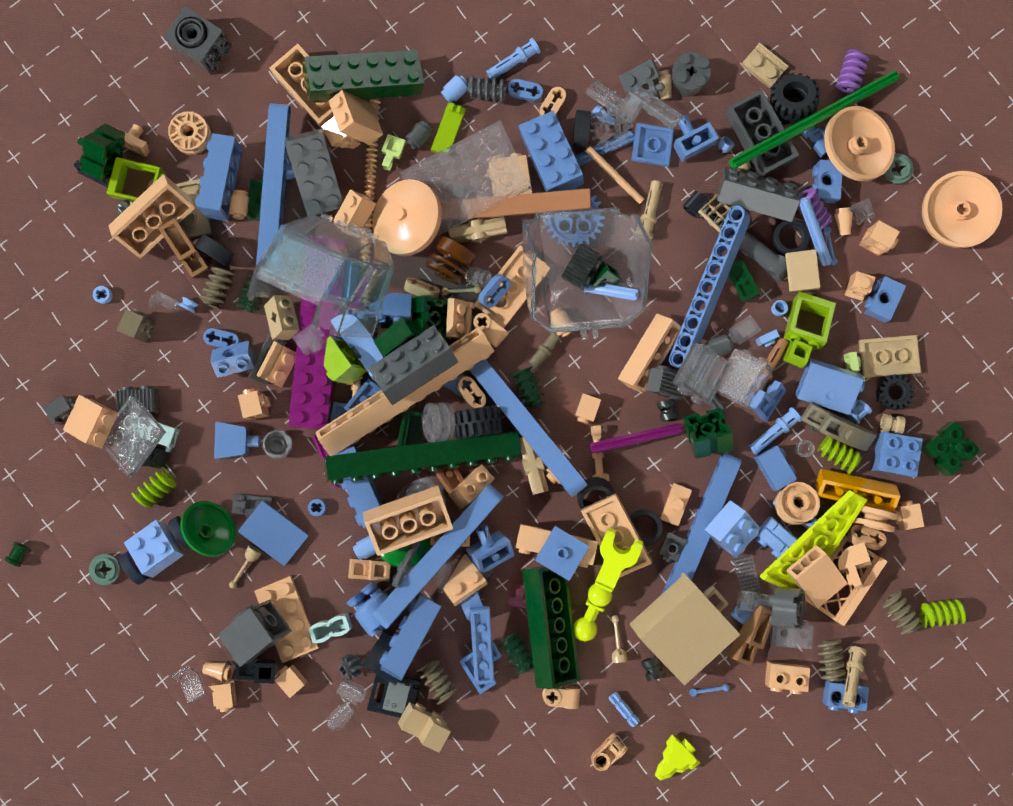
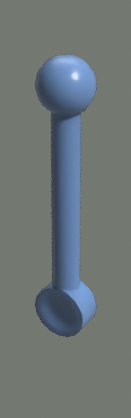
[823,227,838,265]
[689,684,730,696]

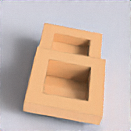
[348,559,390,581]

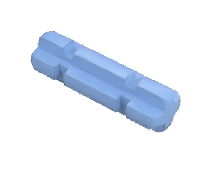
[609,692,640,727]

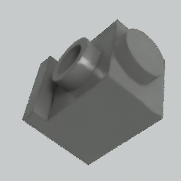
[43,395,76,425]
[658,532,687,563]

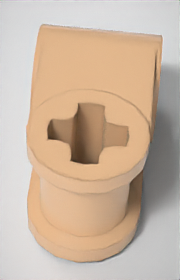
[473,313,509,348]
[542,686,580,709]
[591,733,628,771]

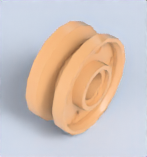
[168,112,212,155]
[775,482,820,525]
[853,506,898,532]

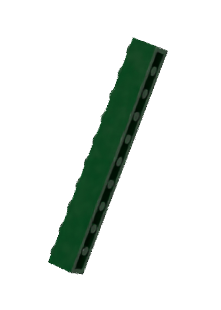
[323,431,522,485]

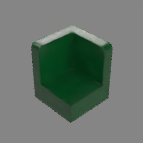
[591,261,621,288]

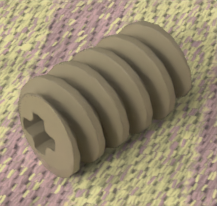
[199,267,235,310]
[882,590,923,635]
[817,639,846,681]
[416,660,456,705]

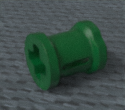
[4,542,30,567]

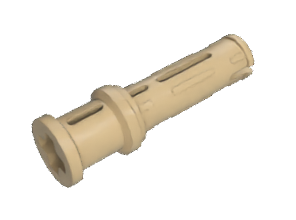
[636,180,663,239]
[842,646,867,707]

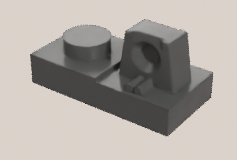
[232,494,273,515]

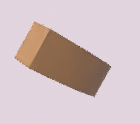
[158,218,210,278]
[727,606,772,666]

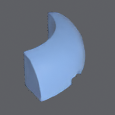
[330,313,383,384]

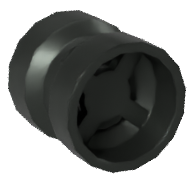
[657,398,679,421]
[641,656,665,681]

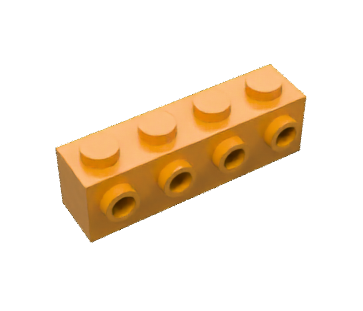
[815,469,901,513]

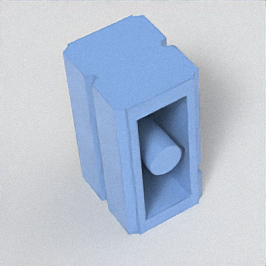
[756,517,798,559]

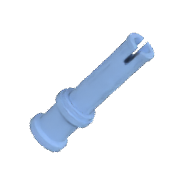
[486,38,541,81]
[748,407,802,455]

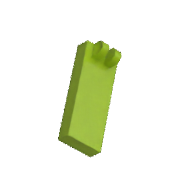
[431,102,466,158]

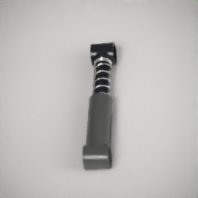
[683,191,787,281]

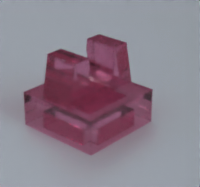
[508,589,527,609]

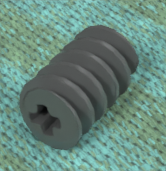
[468,74,508,104]

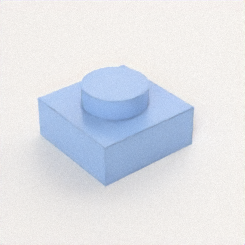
[755,330,779,347]

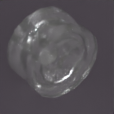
[795,440,815,457]

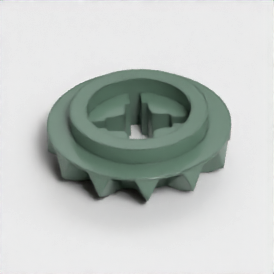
[884,154,913,184]
[89,554,121,585]

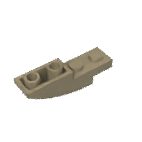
[801,402,877,451]

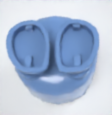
[346,580,401,637]

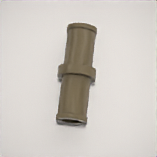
[528,333,561,370]

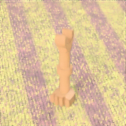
[591,425,610,481]

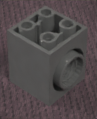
[163,6,232,75]
[218,599,292,667]

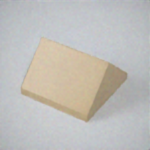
[785,249,820,292]

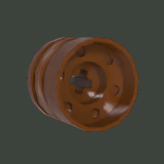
[425,236,476,285]

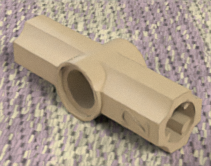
[448,217,507,243]
[519,438,549,495]

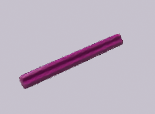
[590,423,682,453]

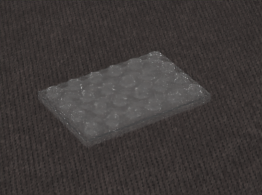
[400,120,532,237]

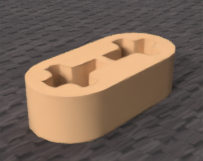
[539,87,566,116]
[404,277,440,300]
[456,376,486,408]
[847,525,887,550]

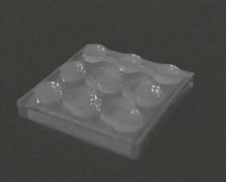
[103,395,166,478]

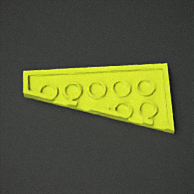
[760,490,867,597]

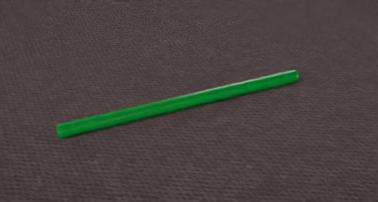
[729,71,900,169]

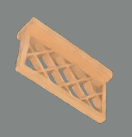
[805,535,888,626]

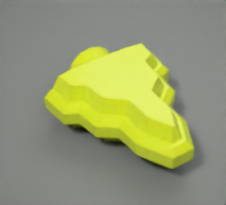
[655,734,700,781]

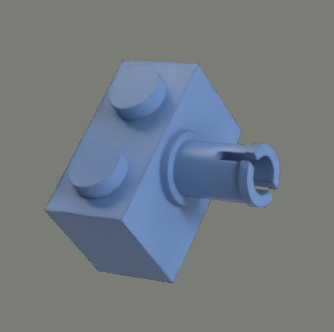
[673,115,719,162]
[466,525,515,574]

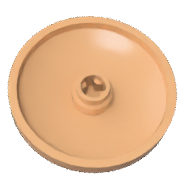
[824,106,895,181]
[922,171,1003,248]
[372,179,442,256]

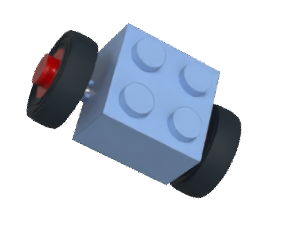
[119,516,191,585]

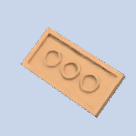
[474,245,550,328]
[581,493,652,578]
[254,576,320,663]

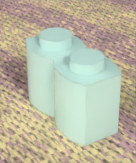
[308,613,353,643]

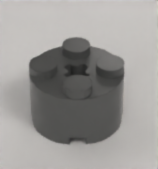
[671,52,711,97]
[769,587,806,629]

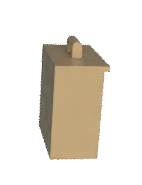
[630,573,740,686]

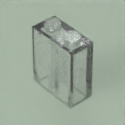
[672,343,731,405]
[712,348,773,409]

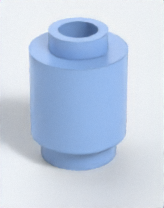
[441,75,469,103]
[353,536,376,560]

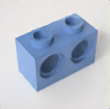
[822,680,869,714]

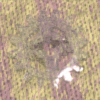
[590,108,633,150]

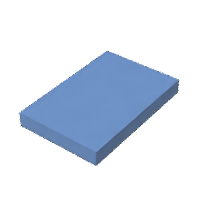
[238,500,309,566]

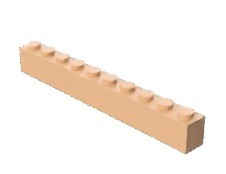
[315,327,495,456]

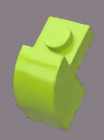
[783,339,813,368]

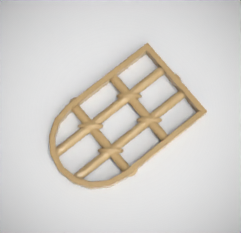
[698,194,739,233]

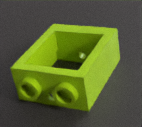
[106,157,166,202]
[783,291,836,350]

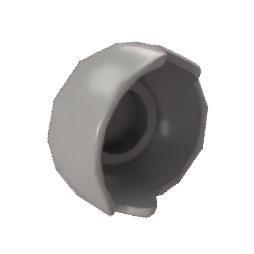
[263,430,293,459]

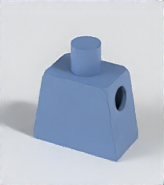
[214,422,261,459]

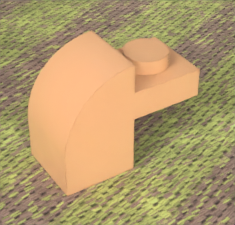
[839,542,872,590]

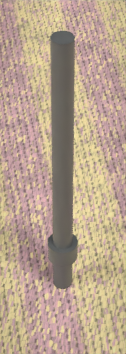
[392,485,446,588]

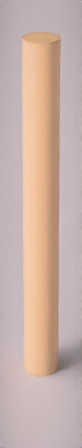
[585,146,644,204]

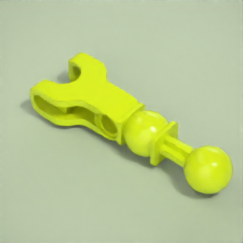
[573,527,643,642]

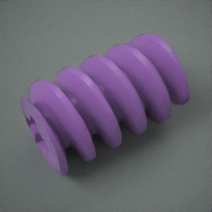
[835,49,869,93]
[798,188,832,229]

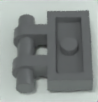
[618,59,665,106]

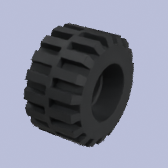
[770,73,820,126]
[452,406,503,439]

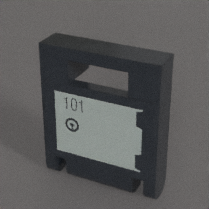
[367,675,422,718]

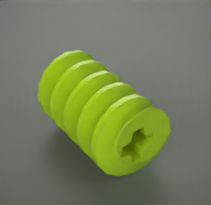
[817,436,862,475]
[131,467,176,508]
[919,599,966,628]

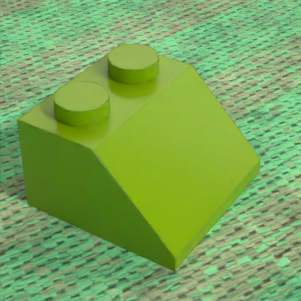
[324,336,367,385]

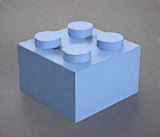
[705,500,761,558]

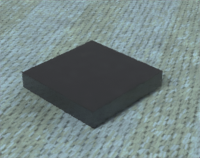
[362,631,399,686]

